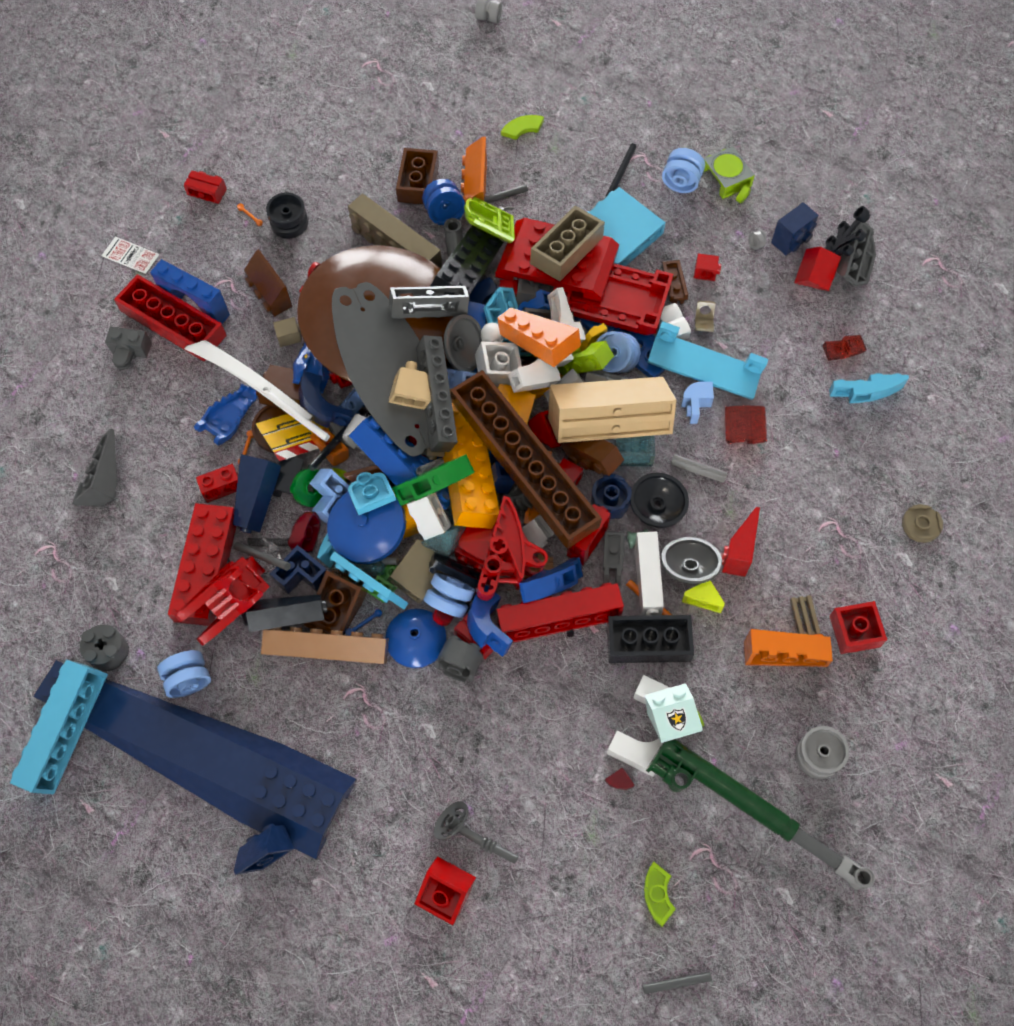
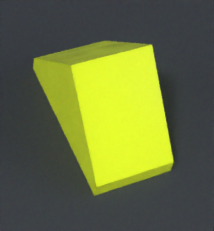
[682,580,725,613]

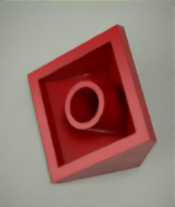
[794,246,841,291]

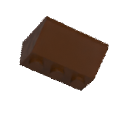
[244,249,293,317]

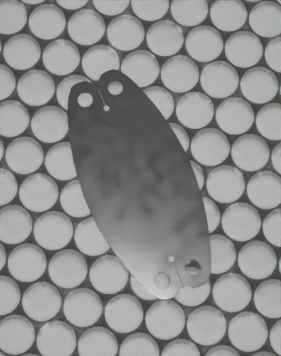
[332,282,430,456]

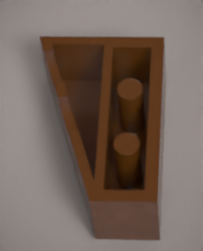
[560,439,624,476]

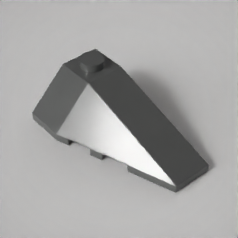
[72,429,117,506]

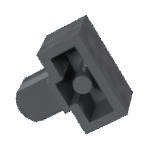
[105,326,152,370]

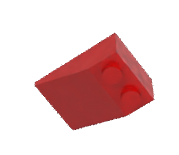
[721,507,760,577]

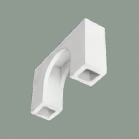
[607,675,670,777]

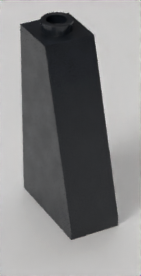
[246,594,328,632]

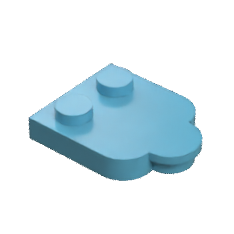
[348,472,396,515]

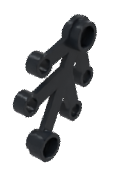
[825,206,870,256]

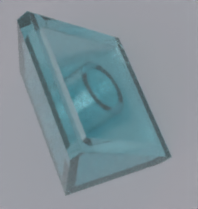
[421,526,466,557]

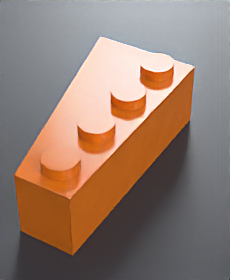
[497,308,581,367]
[744,629,833,667]

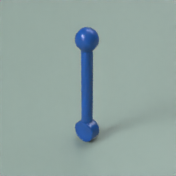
[345,609,382,635]

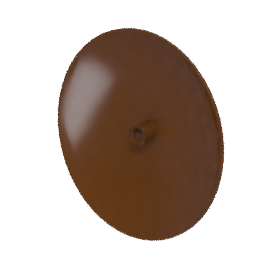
[297,245,453,382]

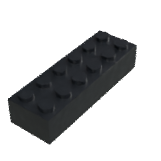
[430,225,504,296]

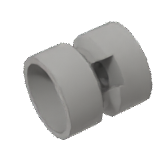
[475,0,502,24]

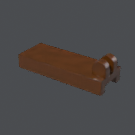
[662,260,688,304]

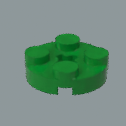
[290,469,322,507]

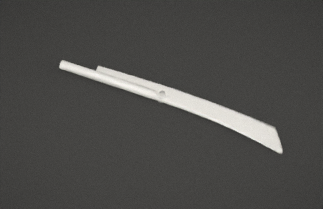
[184,340,330,441]

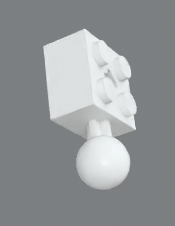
[475,322,522,387]

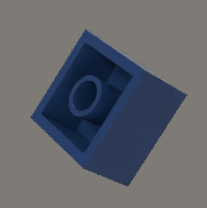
[771,202,819,256]

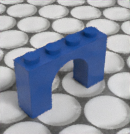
[150,259,230,324]

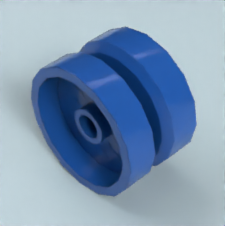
[422,179,465,225]

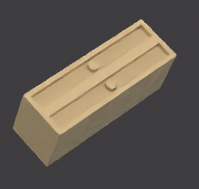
[548,377,677,443]

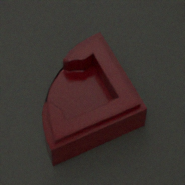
[604,768,635,790]

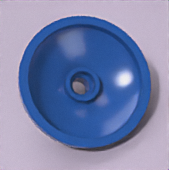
[385,609,447,668]

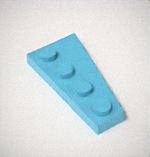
[330,551,408,609]

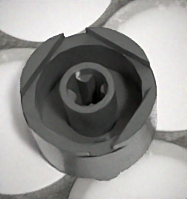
[80,625,129,671]
[435,635,483,682]

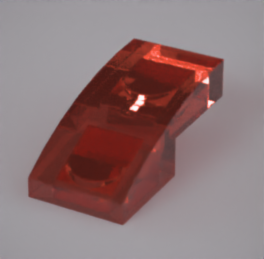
[822,335,867,361]

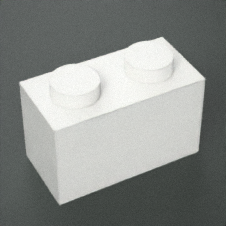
[407,493,452,540]

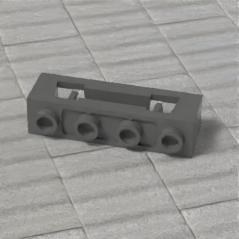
[389,286,469,319]

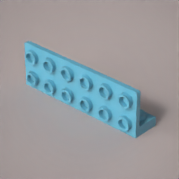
[647,321,768,400]

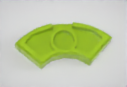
[501,115,544,140]
[644,861,676,927]

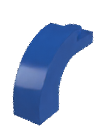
[467,585,513,657]

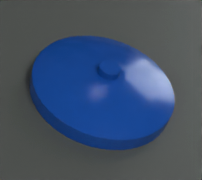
[327,492,406,564]

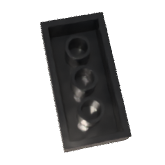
[607,615,694,663]

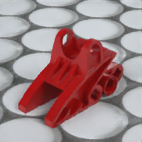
[476,496,548,601]
[174,556,270,646]

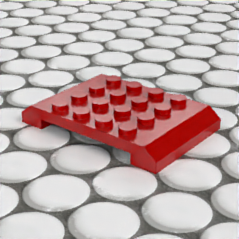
[495,218,619,302]
[553,263,674,335]

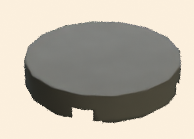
[902,504,943,543]

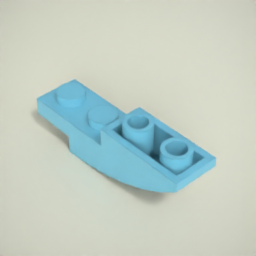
[829,373,909,403]

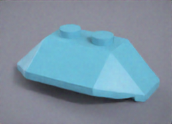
[483,287,532,357]

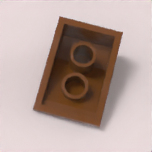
[304,569,368,635]

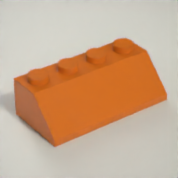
[461,137,487,214]

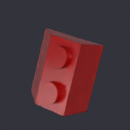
[414,856,476,925]

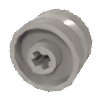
[795,726,849,779]

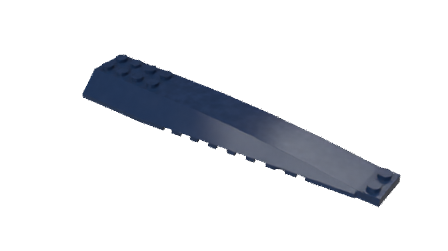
[33,660,357,860]

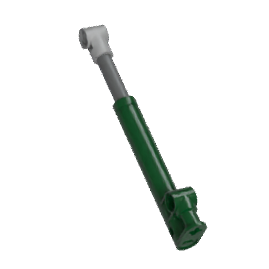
[646,739,875,890]

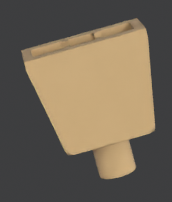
[389,361,431,410]

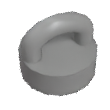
[748,230,766,250]

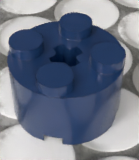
[591,474,632,519]

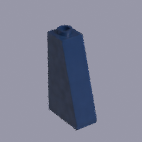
[233,454,281,534]

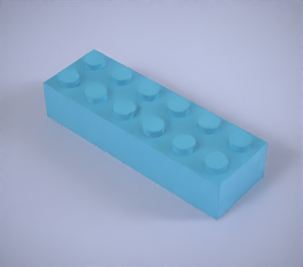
[10,659,108,794]

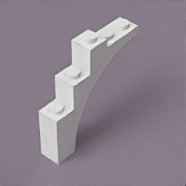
[508,287,586,393]

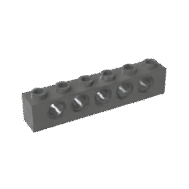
[416,335,458,452]

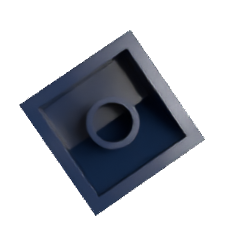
[234,824,295,875]

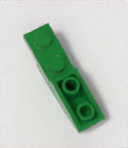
[392,454,475,506]

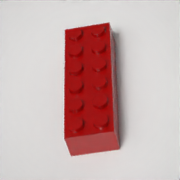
[114,274,227,361]
[168,503,237,626]
[497,583,624,643]

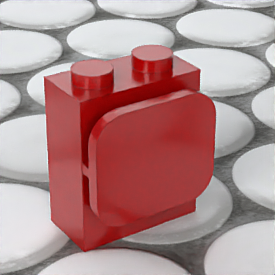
[454,523,501,573]

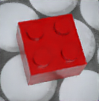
[829,601,887,654]

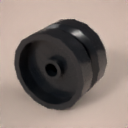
[266,192,309,239]

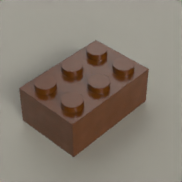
[396,148,439,204]

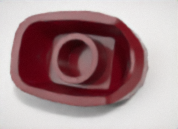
[288,512,321,552]

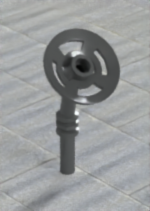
[434,801,519,864]

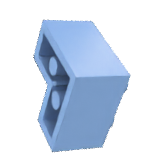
[309,468,349,523]

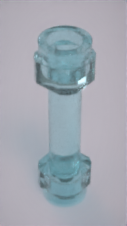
[336,562,385,576]

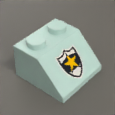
[645,684,703,743]

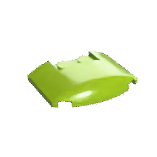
[464,197,515,243]

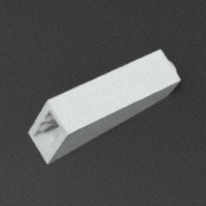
[634,532,664,616]

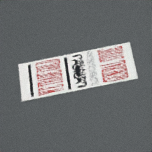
[102,236,160,274]

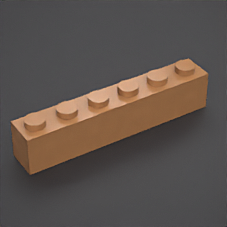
[261,627,389,664]

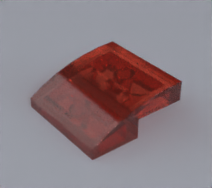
[725,405,767,444]

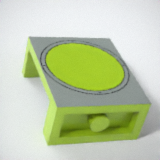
[704,146,755,199]

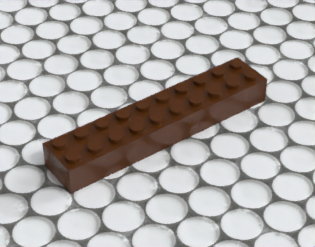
[450,370,602,549]

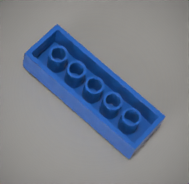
[349,415,451,510]

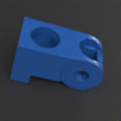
[518,289,550,311]

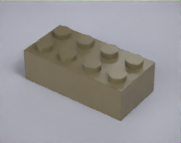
[530,206,605,281]

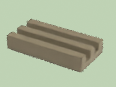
[790,595,821,635]

